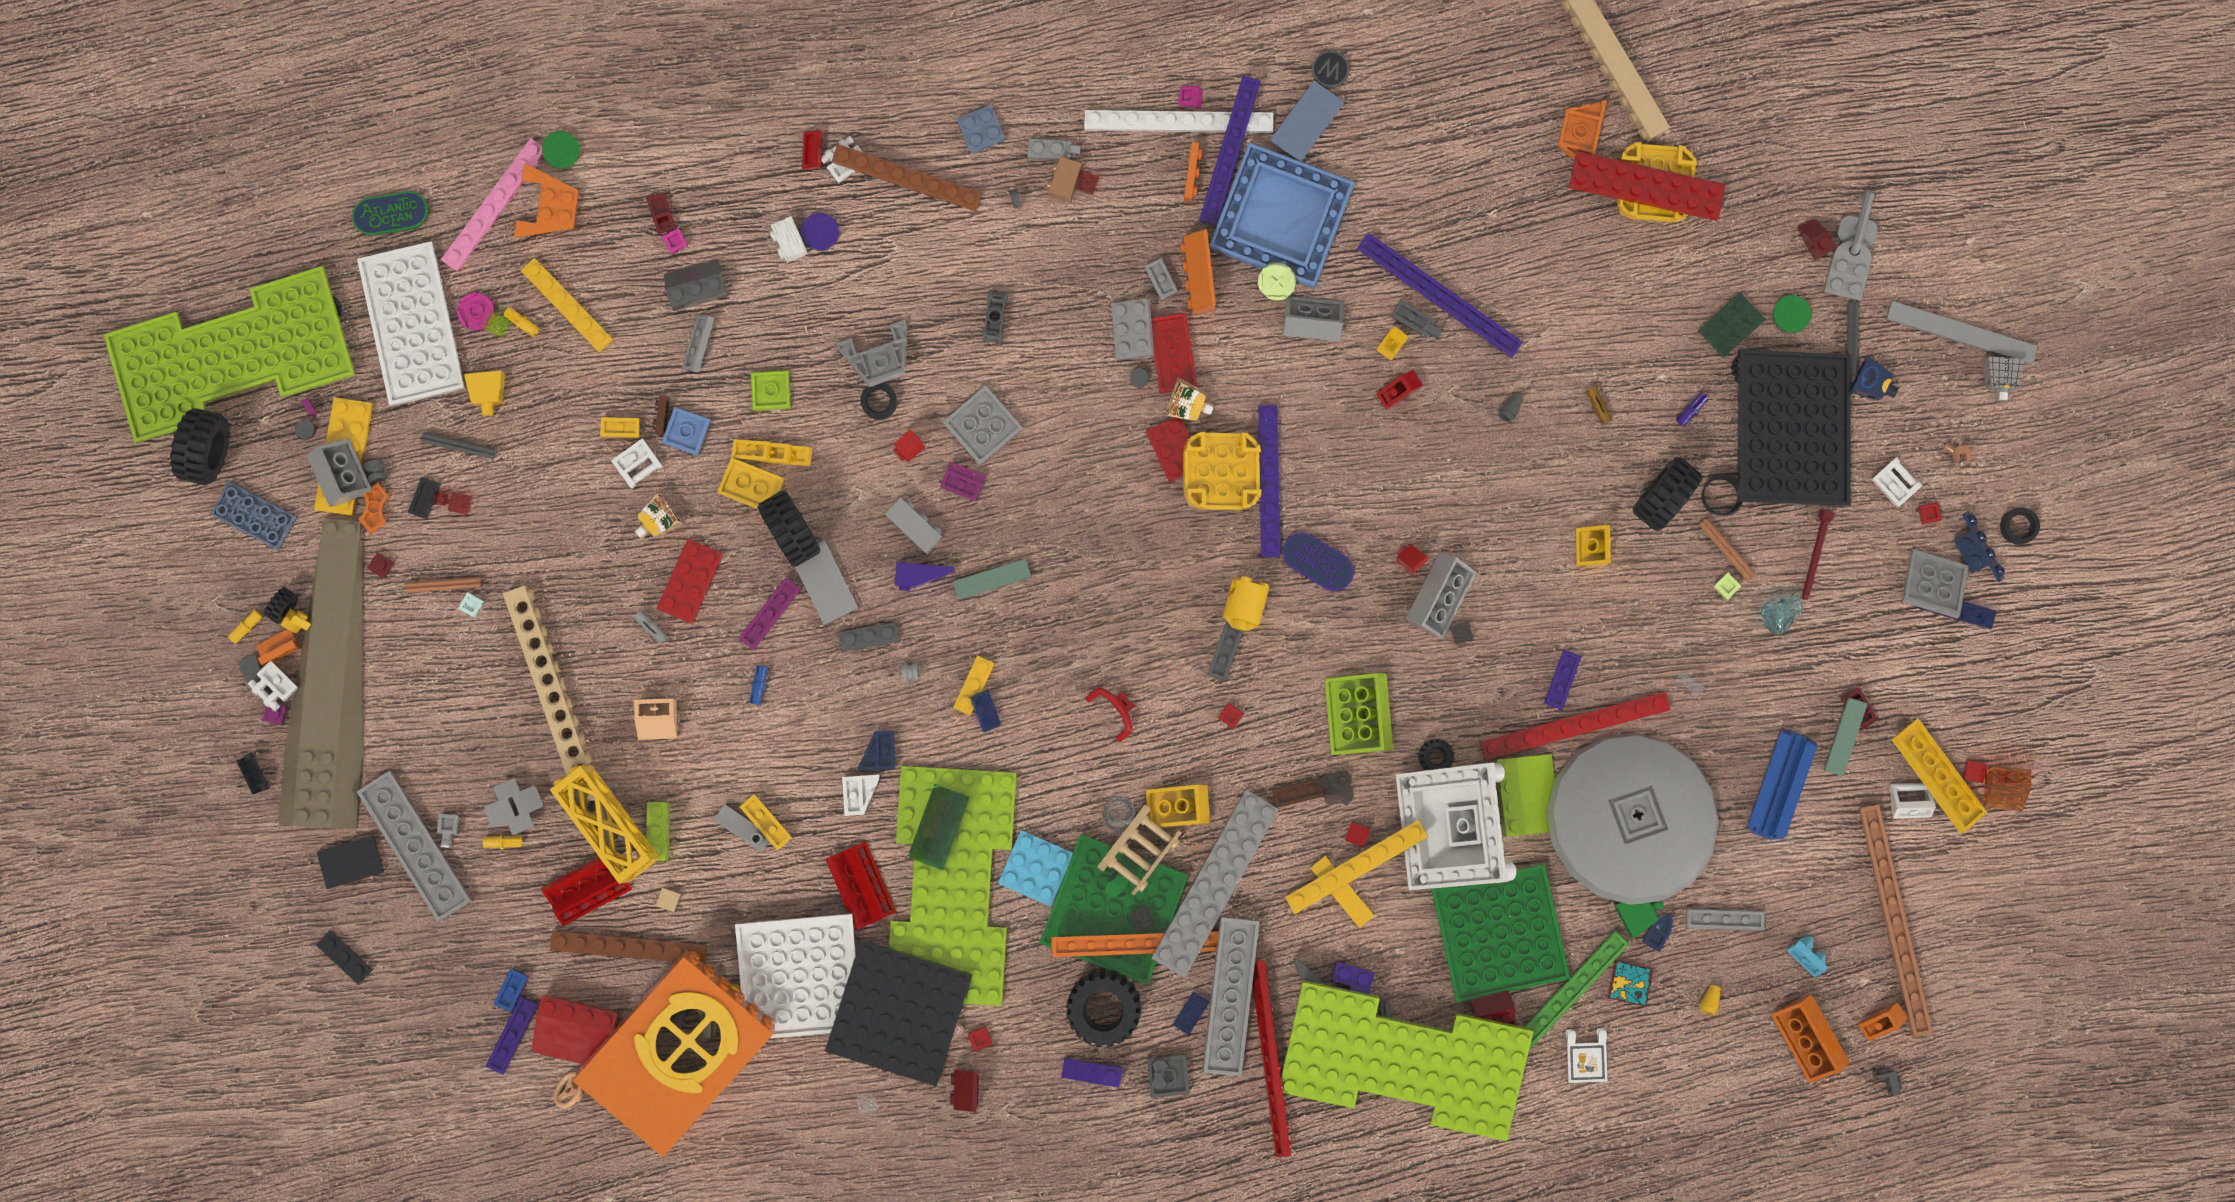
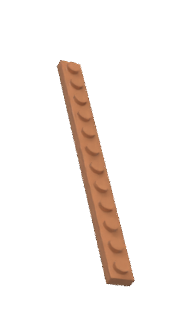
[1858,804,1933,1037]

